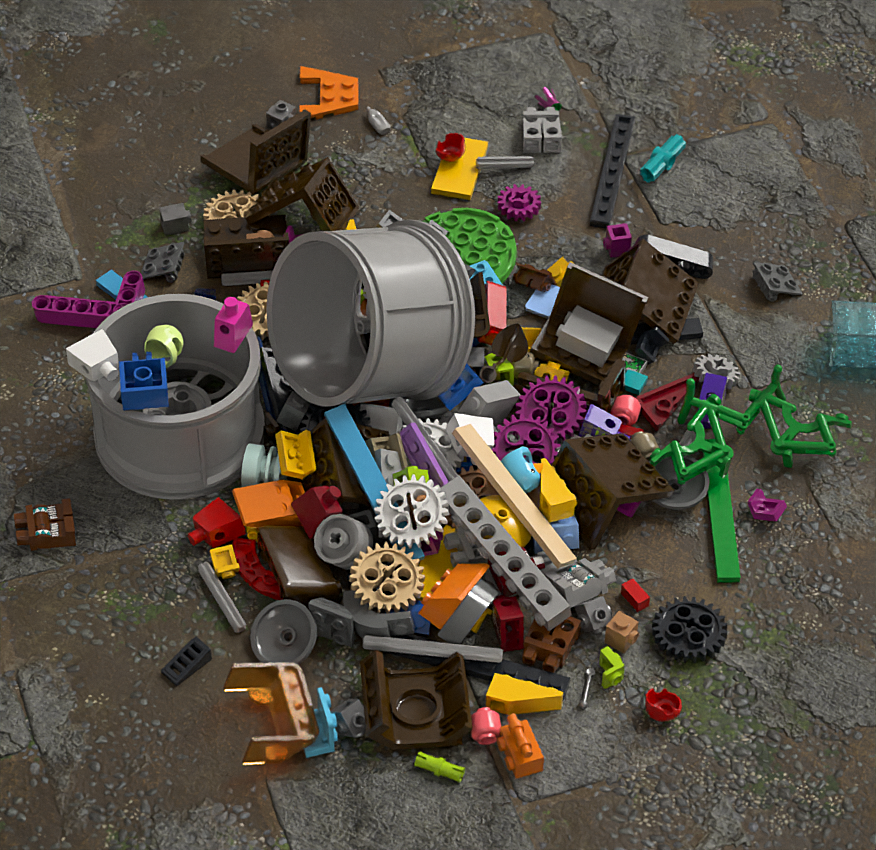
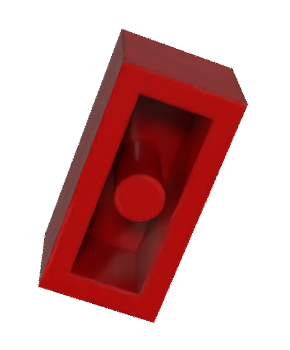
[621,578,650,612]

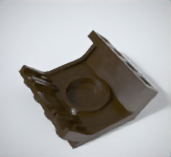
[360,650,472,750]

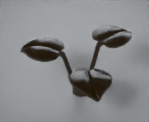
[464,323,528,420]

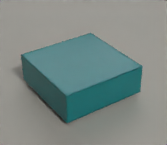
[625,369,648,395]

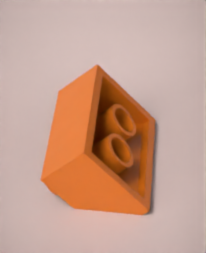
[419,563,490,630]

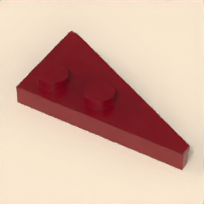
[635,373,700,431]

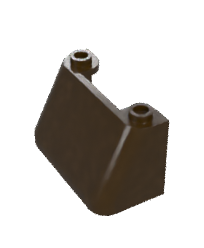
[257,525,342,609]

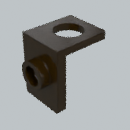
[263,412,279,447]

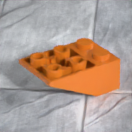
[232,480,305,528]

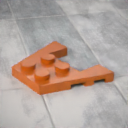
[299,66,358,120]

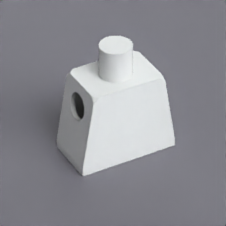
[66,329,119,381]
[446,413,494,465]

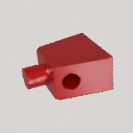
[187,497,246,548]

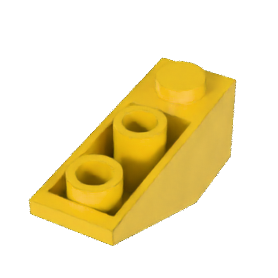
[539,458,577,523]
[486,673,563,715]

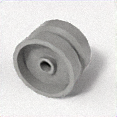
[314,514,373,570]

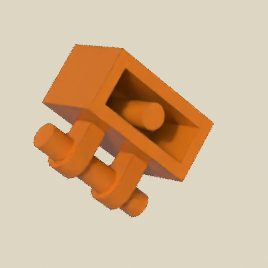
[497,714,544,779]

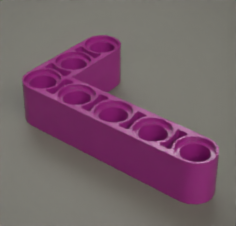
[32,271,145,328]

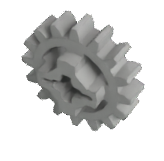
[692,354,740,389]

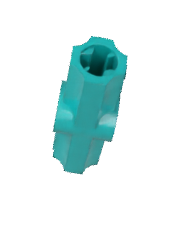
[640,134,686,183]

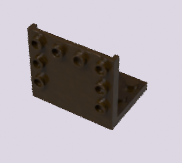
[200,109,311,194]
[245,157,360,231]
[204,215,289,279]
[601,239,699,344]
[530,262,648,386]
[292,418,390,507]
[552,433,675,549]

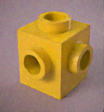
[534,361,570,382]

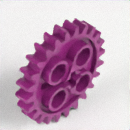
[516,375,587,444]
[491,413,561,466]

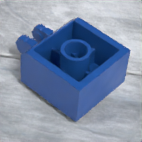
[119,351,169,411]

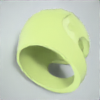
[144,325,184,368]

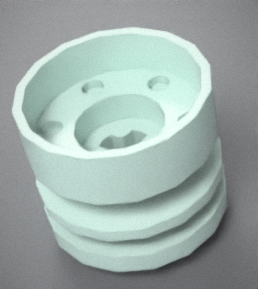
[241,443,288,487]

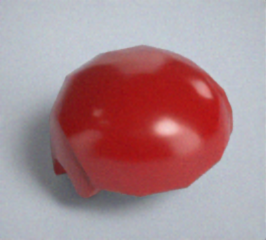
[435,133,466,162]
[645,688,682,722]

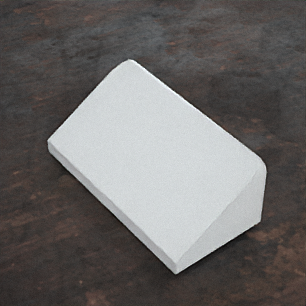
[360,402,403,435]

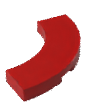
[233,538,283,600]

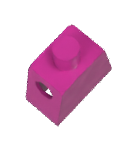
[214,297,253,353]

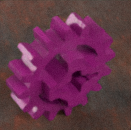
[497,184,541,221]

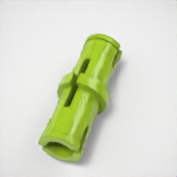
[414,752,465,783]

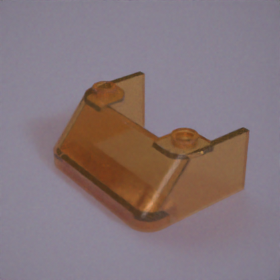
[223,662,319,765]

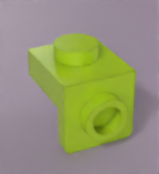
[599,646,625,689]

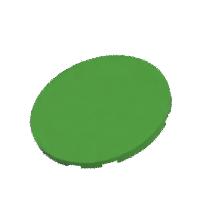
[422,208,517,283]

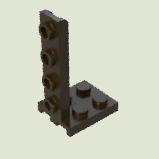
[517,359,625,413]

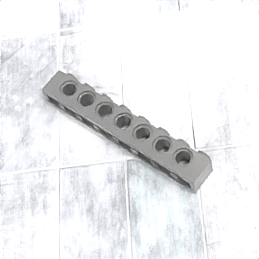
[439,475,571,631]

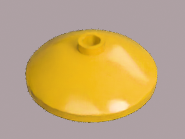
[470,495,532,548]

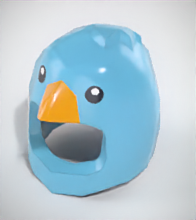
[501,446,543,493]

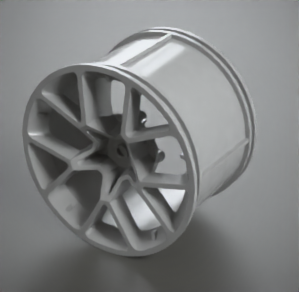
[267,220,475,406]

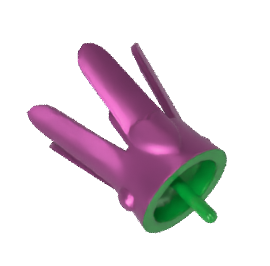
[535,87,562,111]

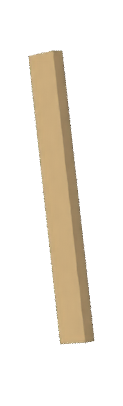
[452,424,577,569]

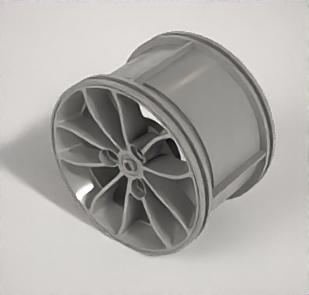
[86,294,265,499]

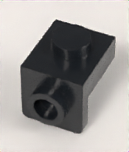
[634,327,669,364]

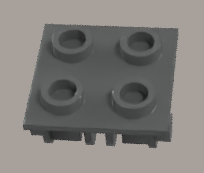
[141,242,185,283]
[752,262,803,302]

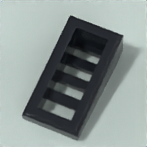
[161,637,212,686]

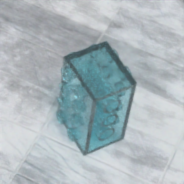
[827,301,876,369]

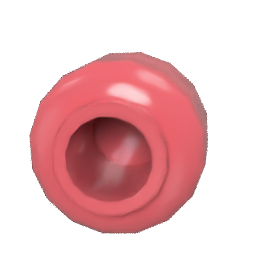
[610,395,641,426]
[470,707,501,745]

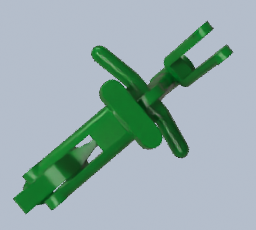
[736,364,852,468]
[650,378,750,485]

